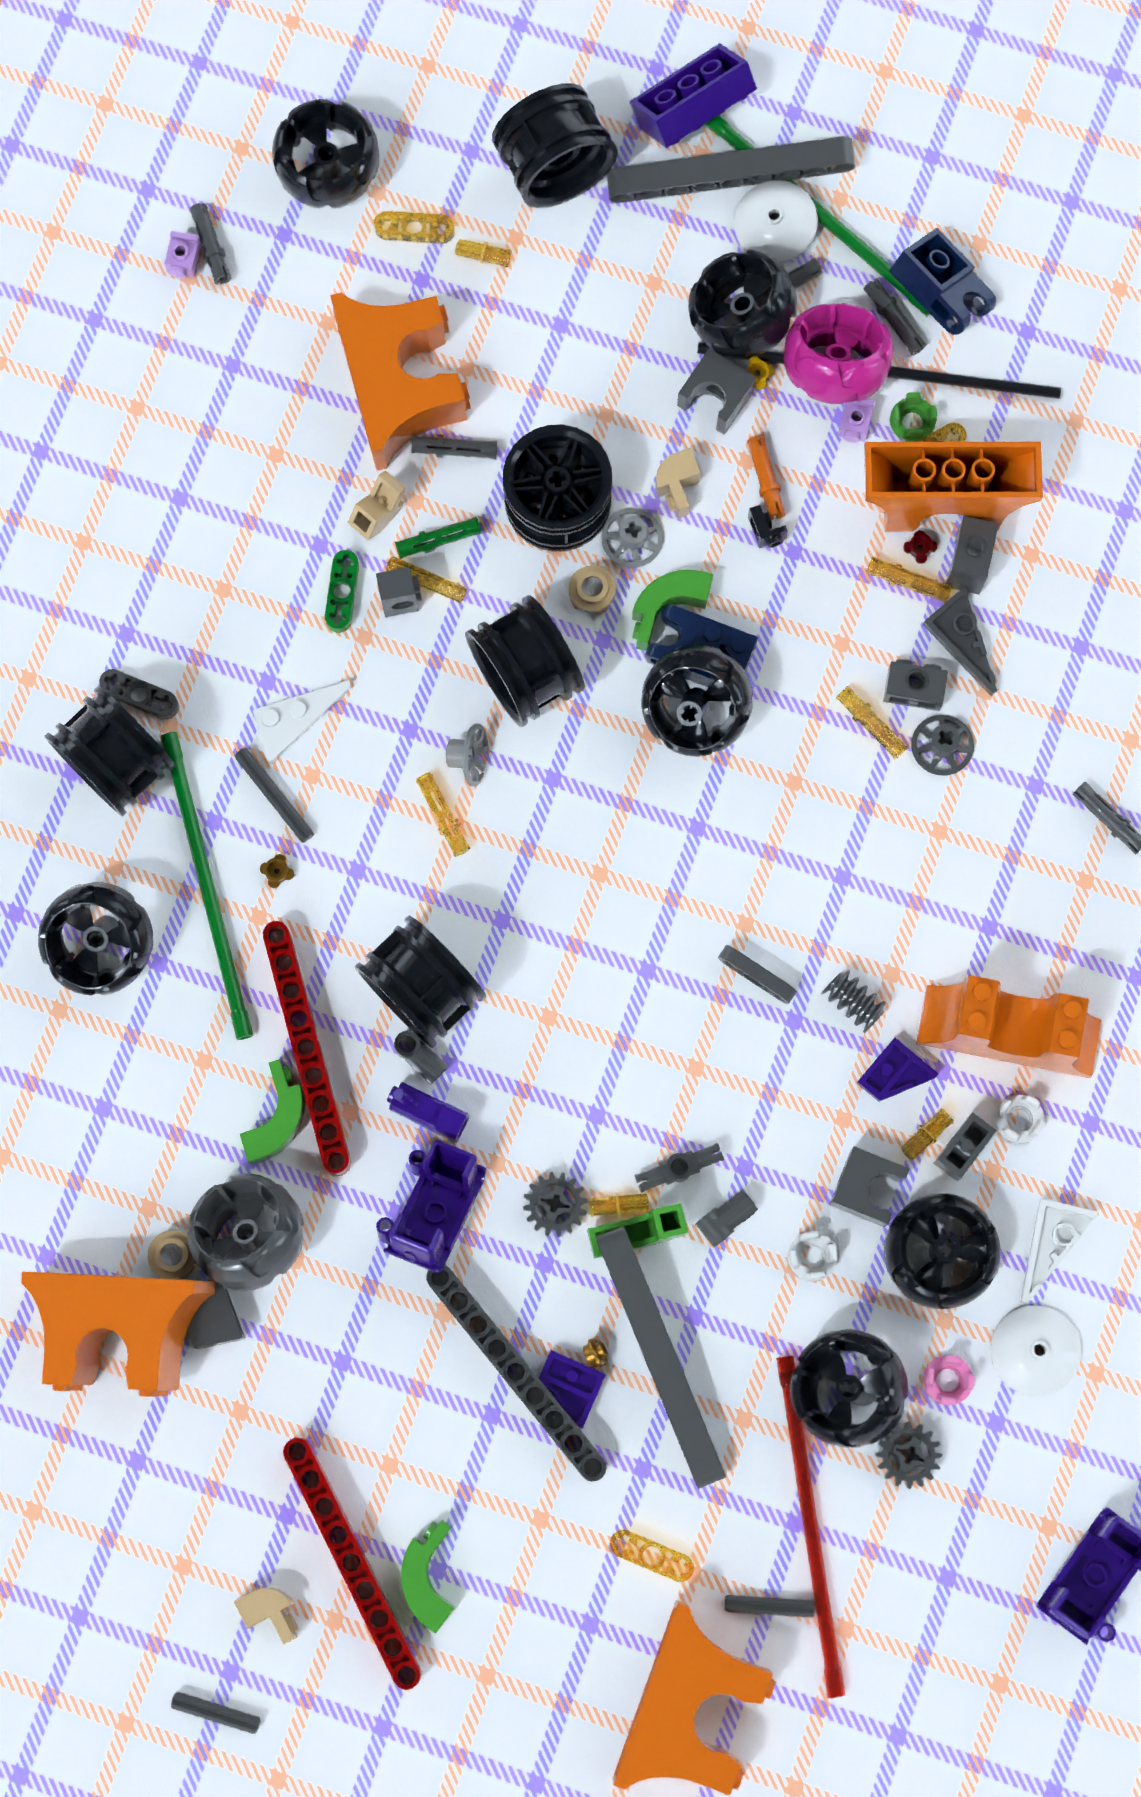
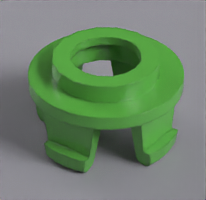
[889,392,937,442]

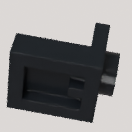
[748,505,788,548]

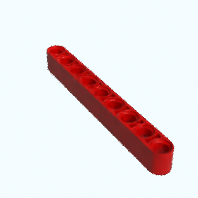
[263,921,351,1176]
[283,1438,422,1690]

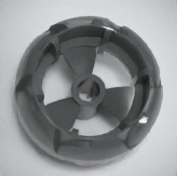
[187,1174,304,1291]

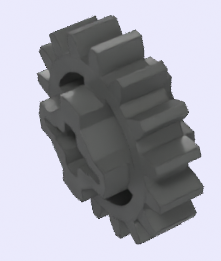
[523,1172,588,1237]
[875,1421,942,1489]

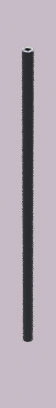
[697,342,1061,399]

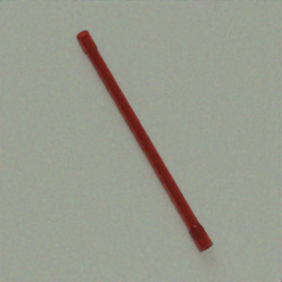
[776,1355,846,1698]

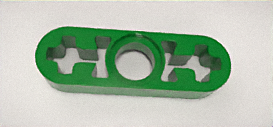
[325,550,359,633]

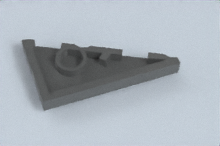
[923,587,997,697]

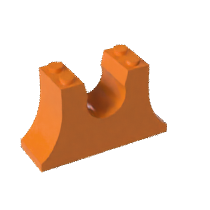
[330,292,471,471]
[864,442,1043,532]
[916,975,1102,1078]
[21,1271,215,1397]
[612,1600,776,1796]

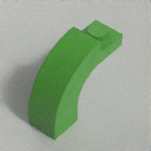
[632,570,713,651]
[240,1059,305,1165]
[587,1203,689,1259]
[401,1519,455,1634]

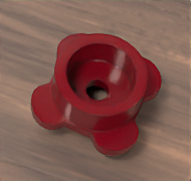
[903,530,937,564]

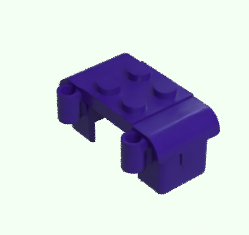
[376,1140,487,1274]
[1036,1507,1141,1645]

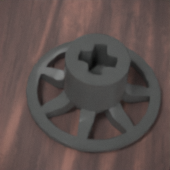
[911,715,974,776]

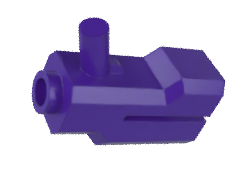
[387,1082,470,1143]

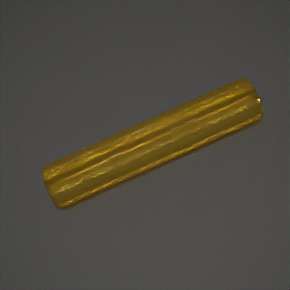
[386,556,467,602]

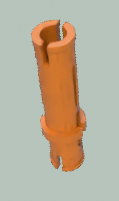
[747,435,786,520]

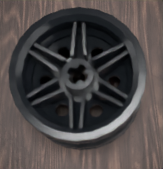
[492,83,618,208]
[503,424,612,552]
[465,595,585,727]
[44,686,176,817]
[354,915,486,1048]

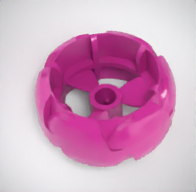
[783,303,893,404]

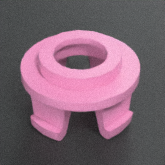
[923,1355,975,1405]

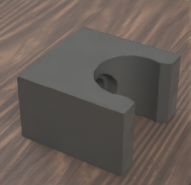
[677,349,757,435]
[945,516,999,595]
[829,1146,910,1227]

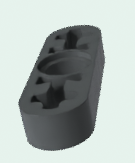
[99,669,179,719]
[718,945,797,1004]

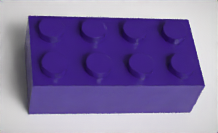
[629,43,757,148]

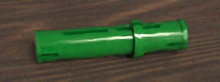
[395,517,482,559]

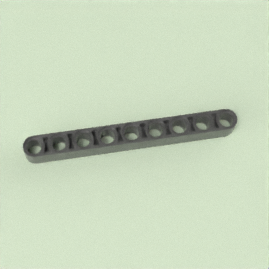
[607,137,856,203]
[595,1226,726,1489]
[426,1265,606,1482]

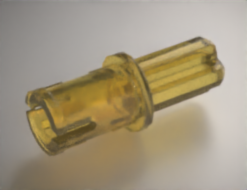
[455,239,512,268]
[901,1108,954,1160]
[589,1193,649,1217]

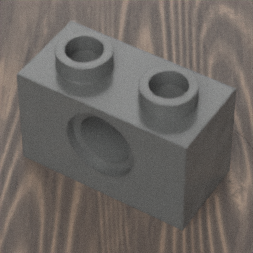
[375,567,422,618]
[883,659,948,711]
[933,1112,997,1181]

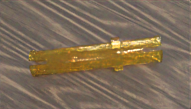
[866,556,953,603]
[836,685,909,760]
[415,772,470,857]

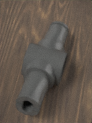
[634,1143,724,1193]

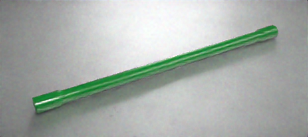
[704,115,931,317]
[160,732,254,1040]

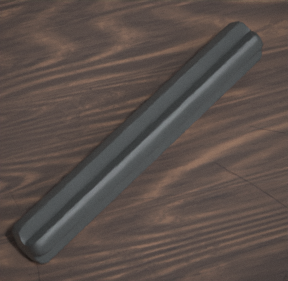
[235,747,314,843]

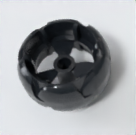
[272,98,380,209]
[688,249,797,359]
[641,644,753,757]
[38,882,153,995]
[884,1193,1001,1310]
[790,1329,908,1448]

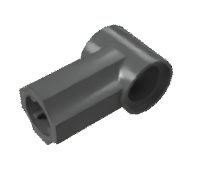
[394,1031,448,1085]
[695,1189,758,1247]

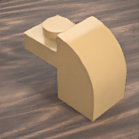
[655,448,701,519]
[347,470,406,540]
[233,1587,299,1645]

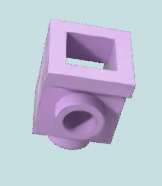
[164,231,202,279]
[838,399,875,443]

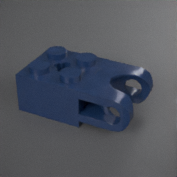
[889,228,996,335]
[644,604,758,687]

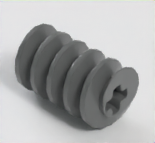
[821,969,886,1034]

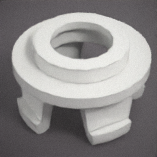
[995,1094,1045,1144]
[788,1231,838,1281]

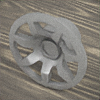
[601,508,663,568]
[445,723,489,787]

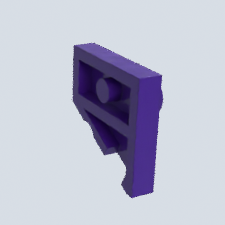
[856,1037,939,1102]
[539,1350,606,1429]

